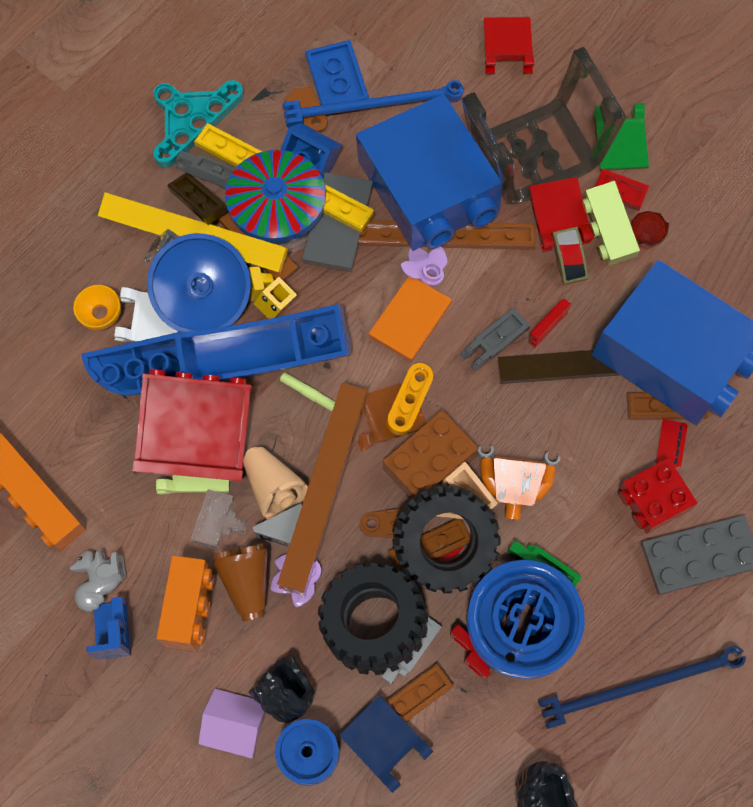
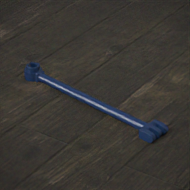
[538,646,746,729]

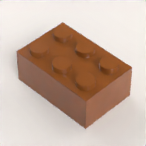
[383,410,479,498]

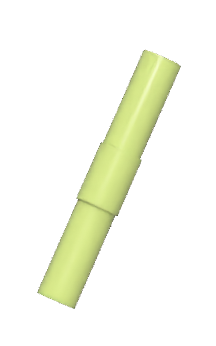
[280,372,335,412]

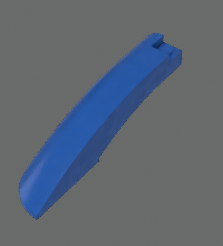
[81,304,351,396]

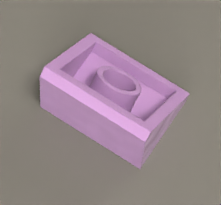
[198,689,266,759]

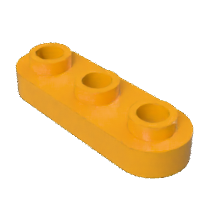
[387,363,434,435]

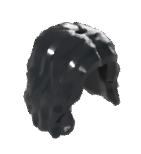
[249,653,315,723]
[516,761,578,807]

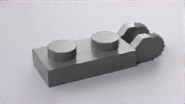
[461,308,530,371]

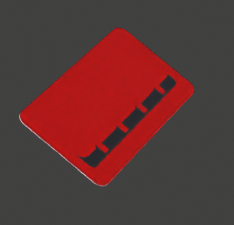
[656,419,688,468]

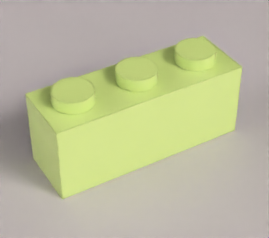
[582,181,640,266]

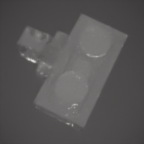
[191,489,248,549]

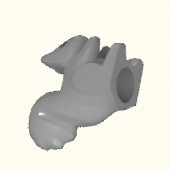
[70,550,126,612]

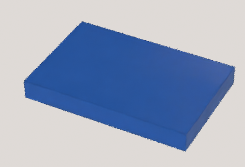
[305,40,369,105]

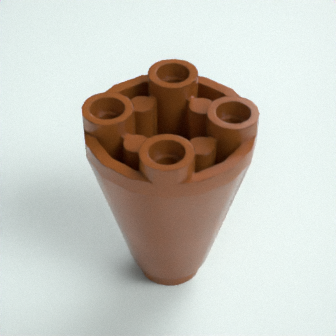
[213,543,267,621]

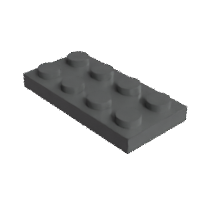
[641,515,753,596]

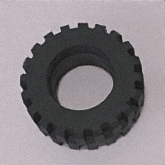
[392,484,501,593]
[318,561,428,675]

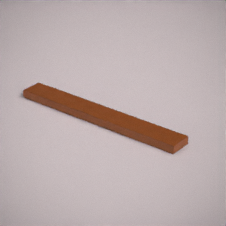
[358,220,535,250]

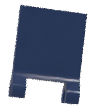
[339,695,434,793]

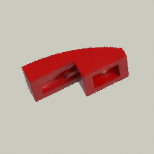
[450,624,491,681]

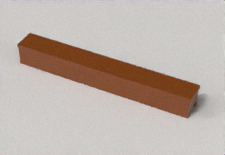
[277,383,367,598]

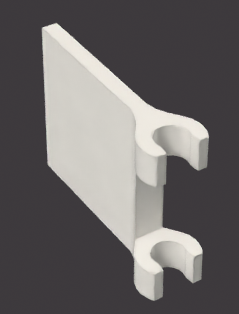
[114,287,178,342]

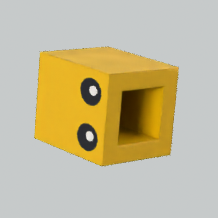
[254,277,297,319]

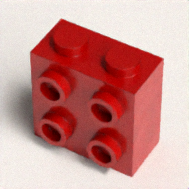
[619,458,698,534]

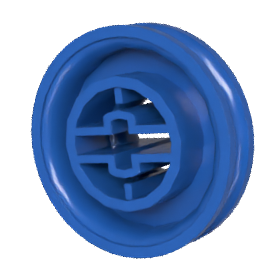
[467,560,585,680]

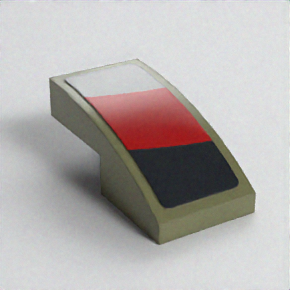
[552,227,588,285]

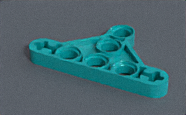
[153,80,244,168]

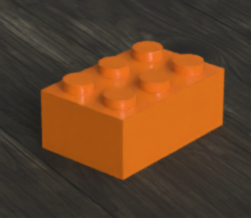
[156,556,215,652]

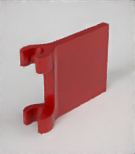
[483,17,534,74]
[529,177,594,252]

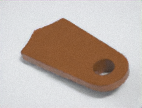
[284,87,327,132]
[360,508,403,539]

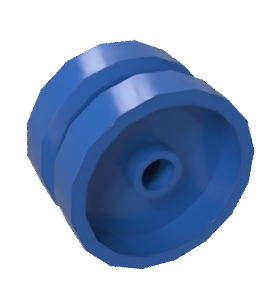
[275,719,340,786]

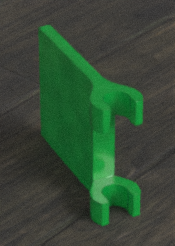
[593,103,649,171]

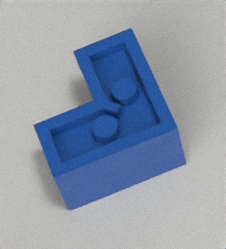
[86,597,131,660]

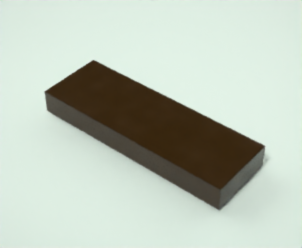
[167,172,228,225]

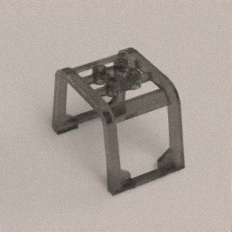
[462,47,627,204]

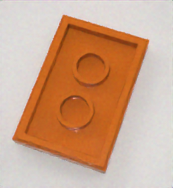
[368,277,452,363]

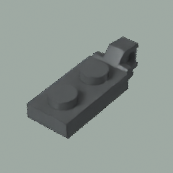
[176,151,235,189]

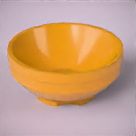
[73,285,121,330]

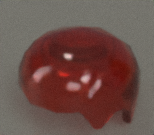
[630,211,669,249]

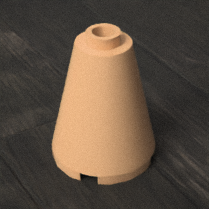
[243,447,308,520]

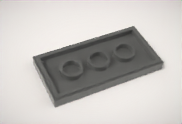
[302,172,373,272]

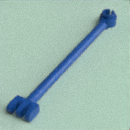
[282,80,464,127]

